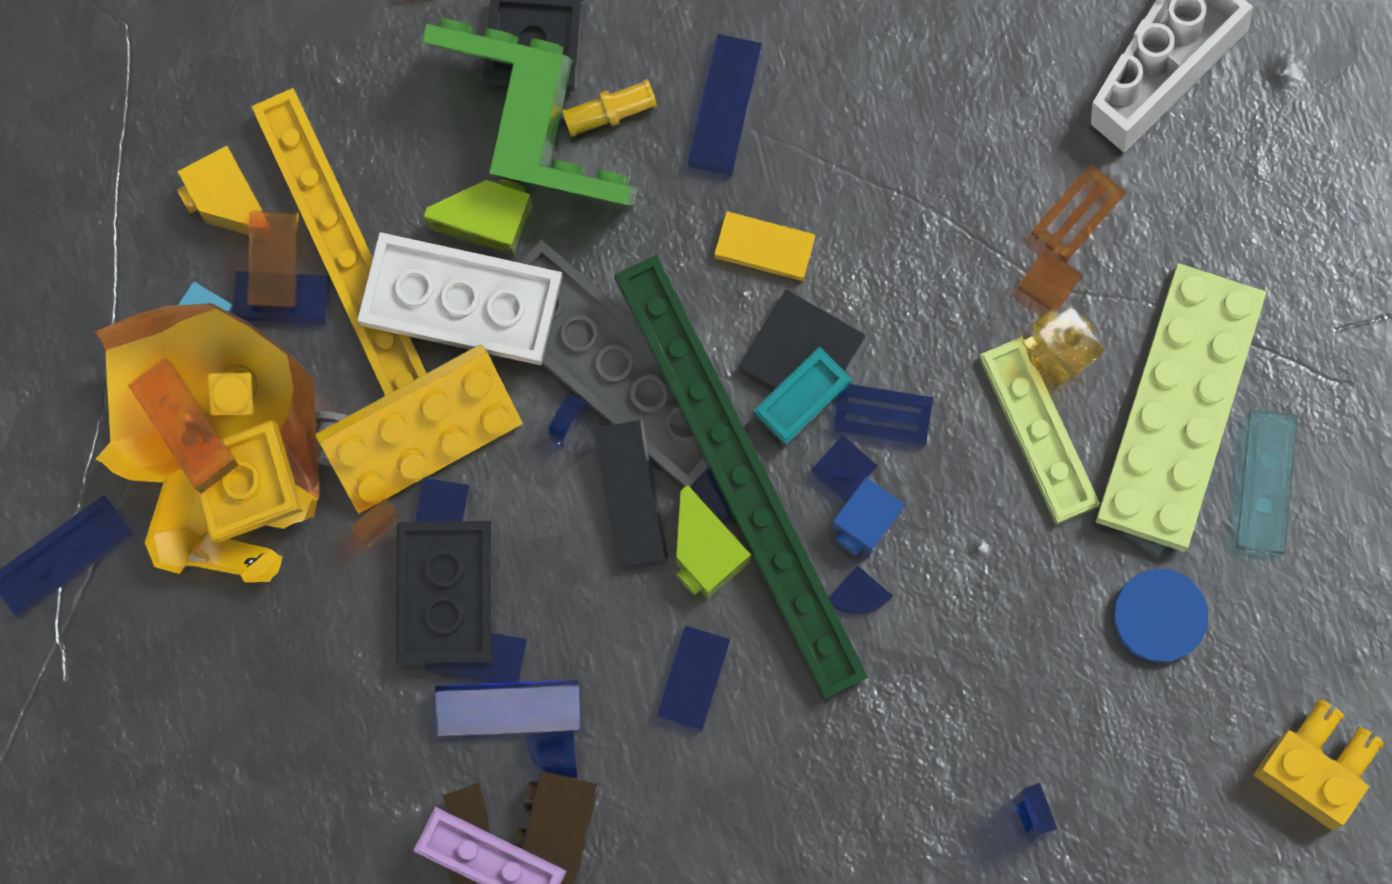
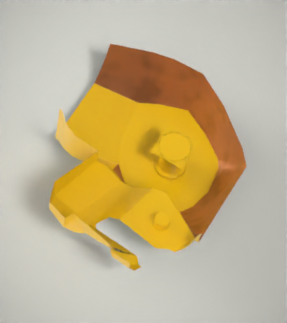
[93,303,320,582]

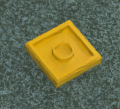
[186,420,303,543]

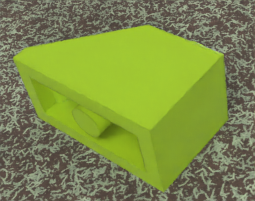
[424,179,532,257]
[676,485,751,599]

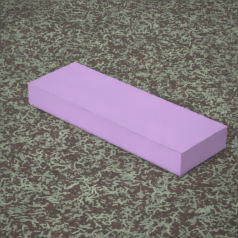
[414,807,567,884]

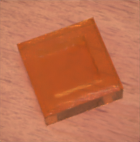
[1018,249,1083,315]
[351,499,402,549]

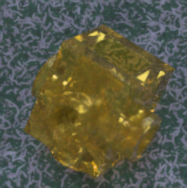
[1022,307,1106,387]

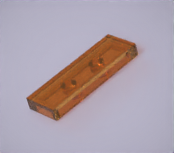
[128,357,239,494]

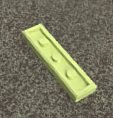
[979,336,1100,525]

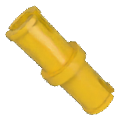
[562,79,658,138]

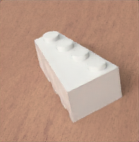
[1091,0,1253,153]

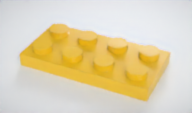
[315,344,523,514]

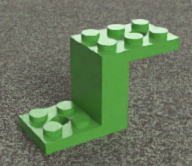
[422,18,638,206]

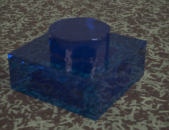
[811,435,878,503]

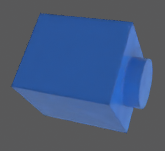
[831,477,905,557]

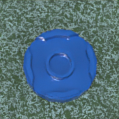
[1113,568,1208,663]

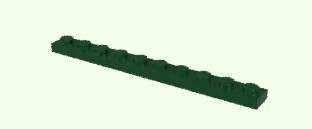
[614,254,869,699]

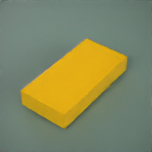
[714,211,816,282]

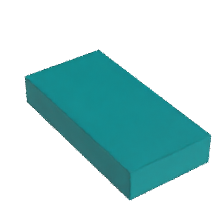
[753,347,853,447]

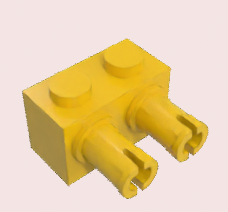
[1253,699,1384,830]

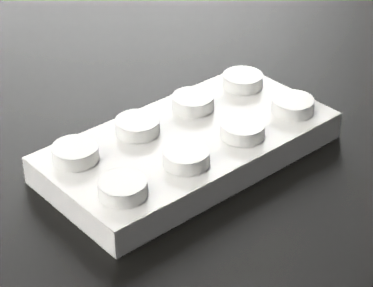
[357,232,563,365]

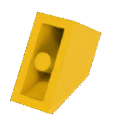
[177,146,275,241]

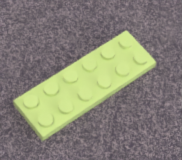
[1095,263,1266,552]

